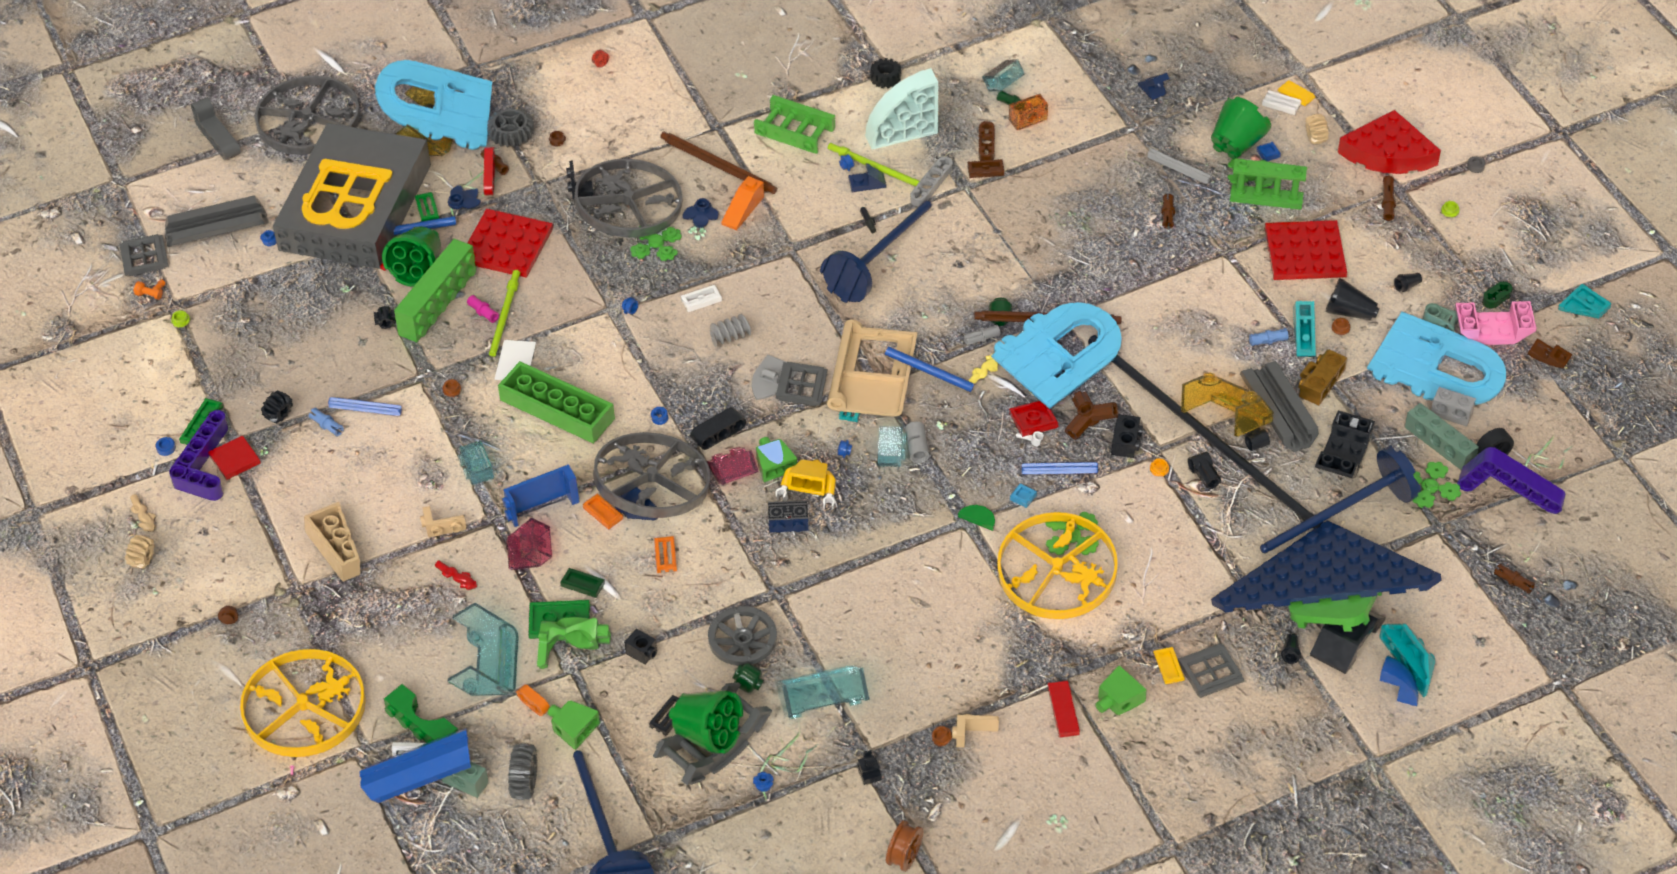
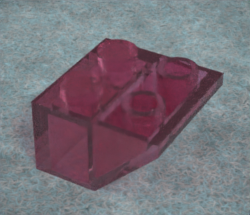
[707,447,759,485]
[507,518,552,570]

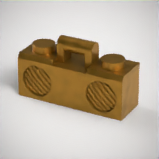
[1298,349,1347,406]

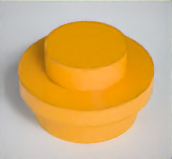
[1150,458,1169,477]

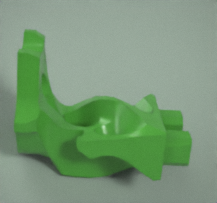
[537,617,611,669]

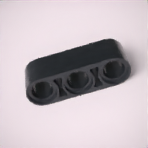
[690,407,746,450]

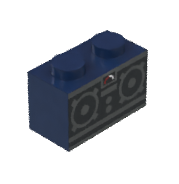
[768,500,809,533]

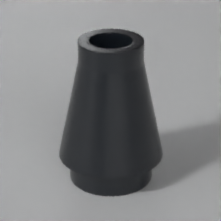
[1394,273,1422,292]
[1281,634,1301,664]

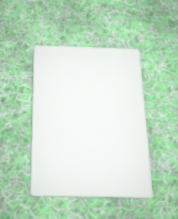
[495,340,536,380]

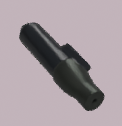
[860,207,876,233]

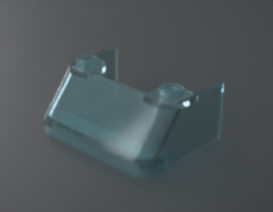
[447,603,519,696]
[776,665,870,719]

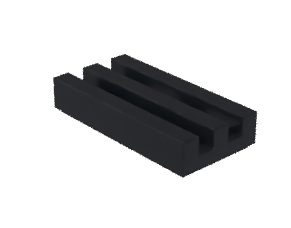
[649,695,679,736]

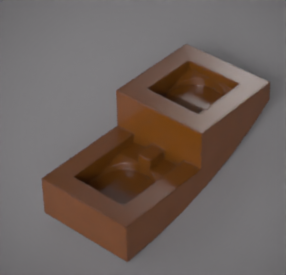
[1527,338,1573,368]

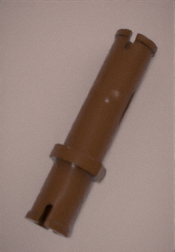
[1381,176,1396,221]

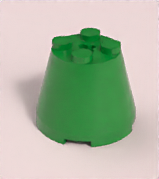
[1211,96,1271,160]
[382,226,441,287]
[669,690,743,754]

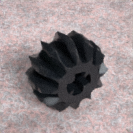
[261,390,293,424]

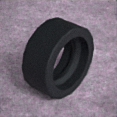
[1476,428,1514,455]

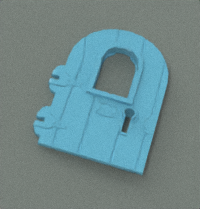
[375,60,492,150]
[991,302,1122,409]
[1367,312,1506,405]

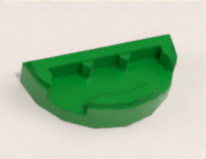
[958,505,995,531]

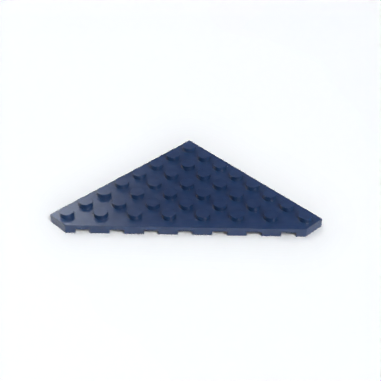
[1211,520,1442,612]

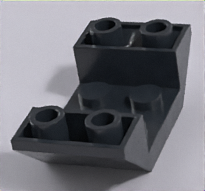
[1315,410,1375,479]
[1310,610,1386,674]

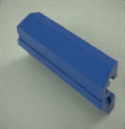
[359,728,471,803]

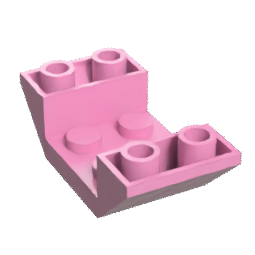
[1455,301,1537,345]

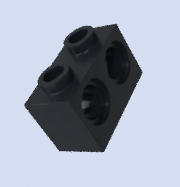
[1111,414,1143,458]

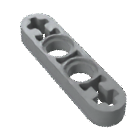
[910,157,953,207]

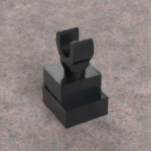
[857,750,882,785]

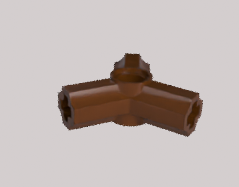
[1065,391,1118,440]

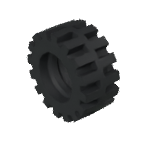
[870,58,901,89]

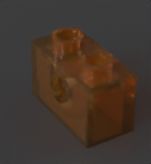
[1009,94,1048,131]

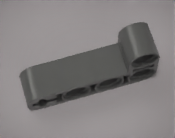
[191,97,241,160]

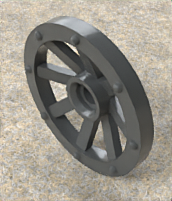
[708,606,777,666]

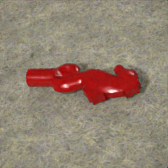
[435,560,477,590]

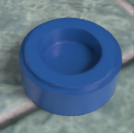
[155,437,176,456]

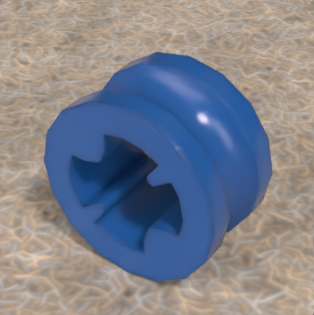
[651,407,669,425]

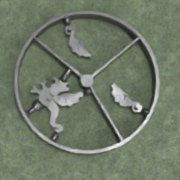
[255,76,360,155]
[575,159,682,237]
[593,432,710,518]

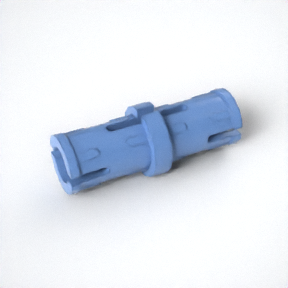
[1249,328,1289,346]
[309,408,344,437]

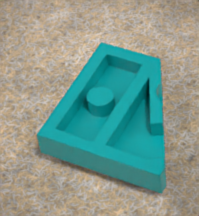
[1558,284,1612,319]

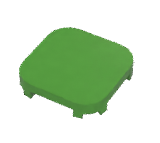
[1288,592,1382,632]

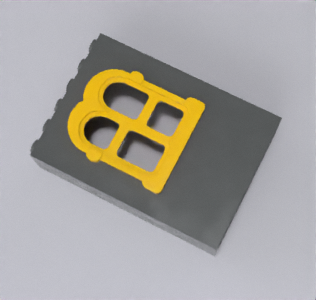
[273,123,431,269]

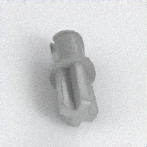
[963,325,1000,345]

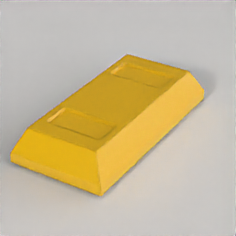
[1277,80,1316,107]
[1153,647,1185,685]

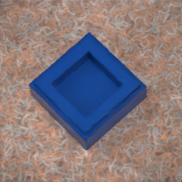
[1256,142,1281,161]

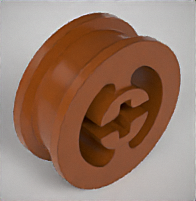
[886,820,923,872]

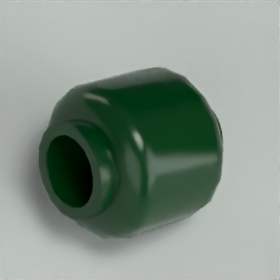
[988,297,1013,326]
[732,663,764,693]

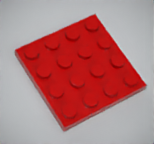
[467,208,553,278]
[1264,220,1347,280]

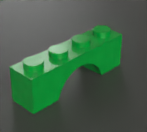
[384,684,458,743]

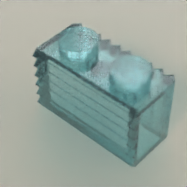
[878,426,906,467]
[457,440,494,485]

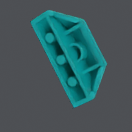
[1379,624,1436,697]

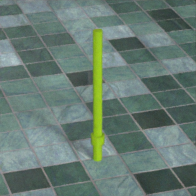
[828,143,920,187]
[489,270,520,357]

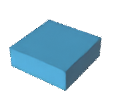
[1010,483,1037,508]

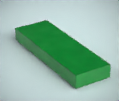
[179,398,223,445]

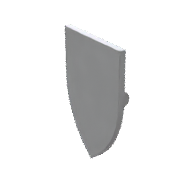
[752,354,798,400]

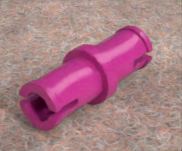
[467,295,499,323]

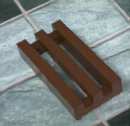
[967,159,1005,178]

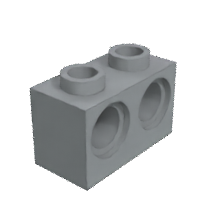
[1431,387,1476,427]

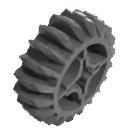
[487,107,534,148]
[508,743,538,800]

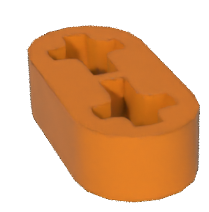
[516,684,550,717]

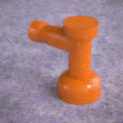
[133,279,166,300]

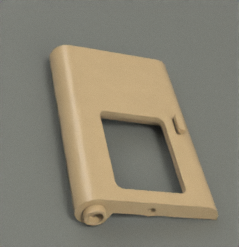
[827,320,918,416]

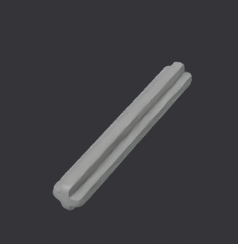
[1147,149,1211,184]

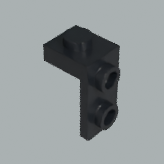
[566,160,594,199]

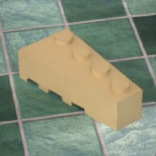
[304,502,360,582]

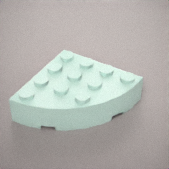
[865,68,938,150]

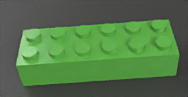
[394,239,476,342]
[498,361,615,444]

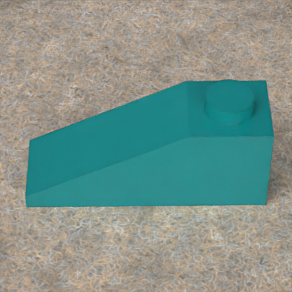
[1293,301,1316,357]

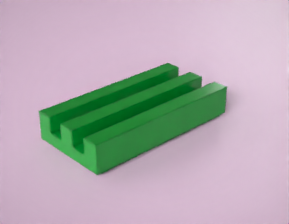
[415,192,439,222]

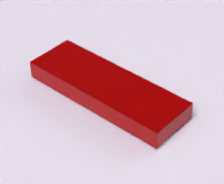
[1047,681,1080,738]

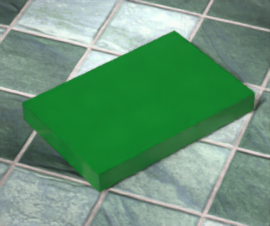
[528,600,590,639]

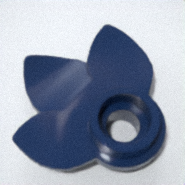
[448,185,481,209]
[683,198,719,228]

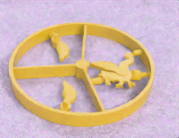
[998,512,1118,619]
[240,649,366,757]

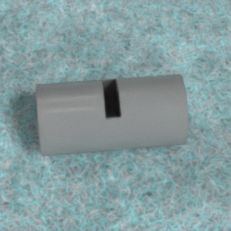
[905,421,929,463]

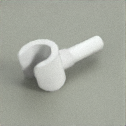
[1016,431,1044,446]

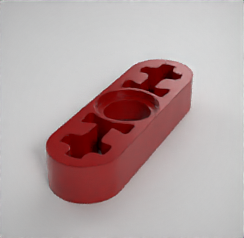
[483,147,495,196]

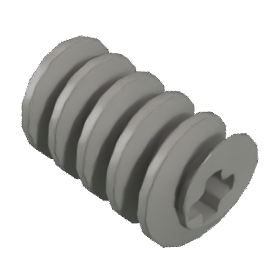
[710,314,751,347]

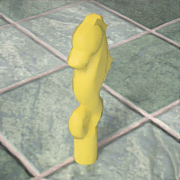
[968,353,999,385]

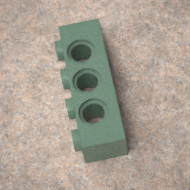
[1405,403,1479,470]

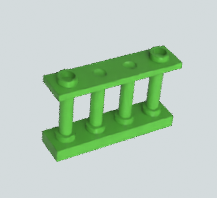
[754,95,836,154]
[1230,158,1307,210]

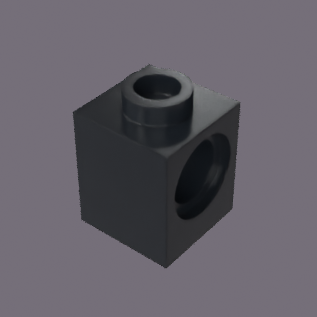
[624,628,657,665]

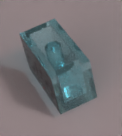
[982,59,1025,92]

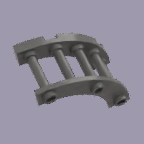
[653,682,772,785]

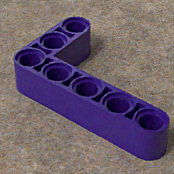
[169,410,229,501]
[1457,447,1566,514]

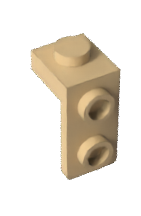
[420,506,467,537]
[952,714,999,748]

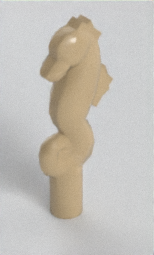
[130,494,156,532]

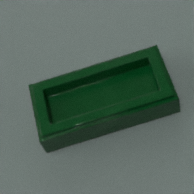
[560,568,605,598]

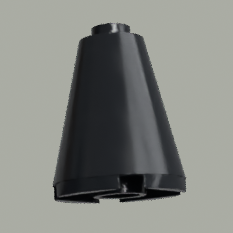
[1325,278,1380,320]

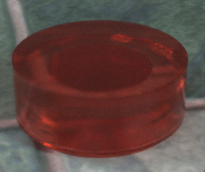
[592,49,609,67]

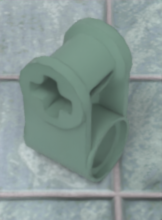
[1422,303,1459,332]

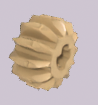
[1305,114,1329,144]
[125,535,155,569]

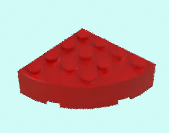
[1338,110,1441,174]

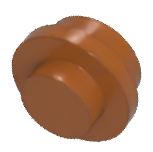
[1331,318,1351,335]
[442,379,461,397]
[932,726,952,746]

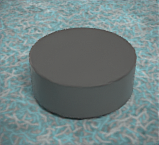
[1467,156,1486,173]

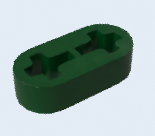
[1482,281,1512,309]

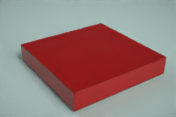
[1009,401,1058,437]
[208,435,261,480]

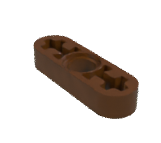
[979,121,995,161]

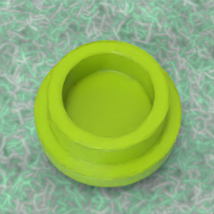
[1441,201,1460,217]
[171,310,190,328]

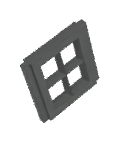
[119,234,169,276]
[776,362,828,406]
[1178,643,1244,698]

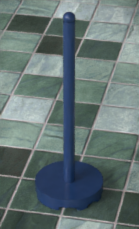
[820,201,932,303]
[1260,445,1421,553]
[573,750,654,874]

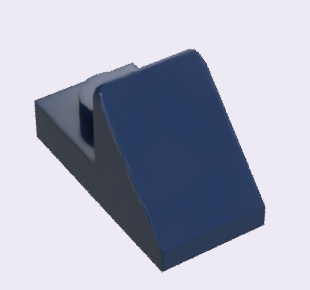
[1138,73,1169,100]
[848,163,886,192]

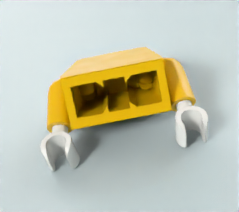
[775,459,836,510]

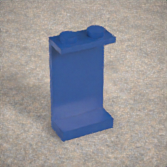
[502,464,579,527]

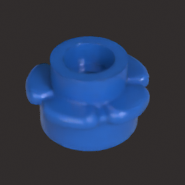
[839,154,854,171]
[260,230,277,246]
[622,297,638,314]
[837,440,852,458]
[753,772,774,792]

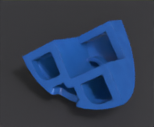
[1379,656,1418,707]

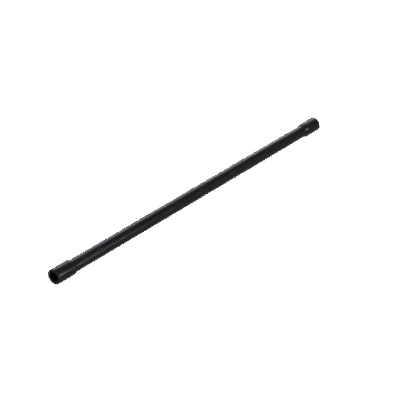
[1088,335,1323,529]

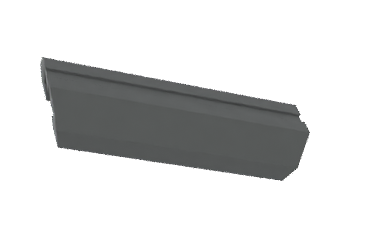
[165,195,269,247]
[1240,361,1319,452]

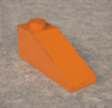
[721,176,764,231]

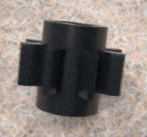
[374,306,396,329]

